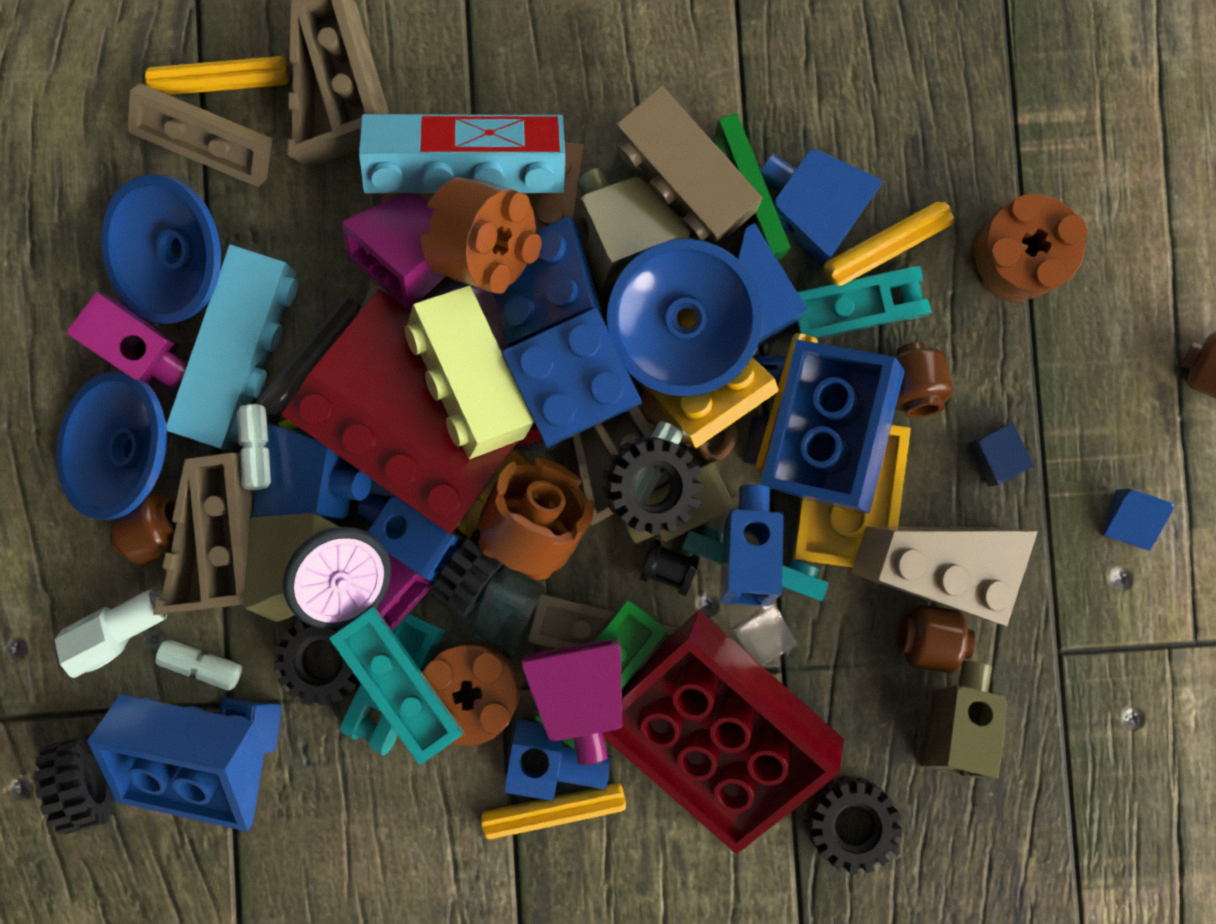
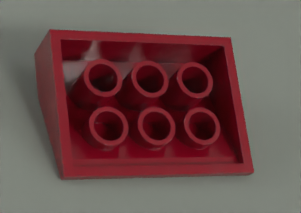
[281,289,534,534]
[603,610,844,854]

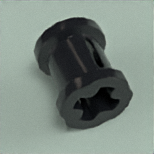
[639,539,700,596]

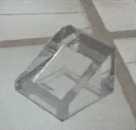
[730,603,797,666]

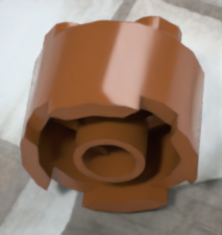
[420,177,542,294]
[971,193,1088,302]
[477,458,594,580]
[422,641,521,746]

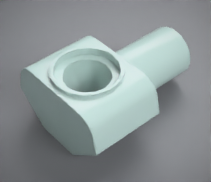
[55,589,167,678]

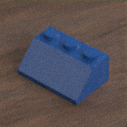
[760,340,905,514]
[87,694,265,832]

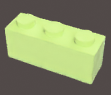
[404,286,534,460]

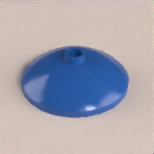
[101,175,221,324]
[607,239,763,396]
[56,371,167,520]

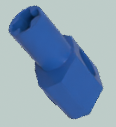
[505,719,611,801]

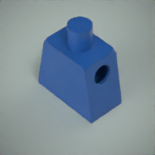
[760,149,883,267]
[252,424,371,520]
[719,484,784,607]
[357,494,467,582]

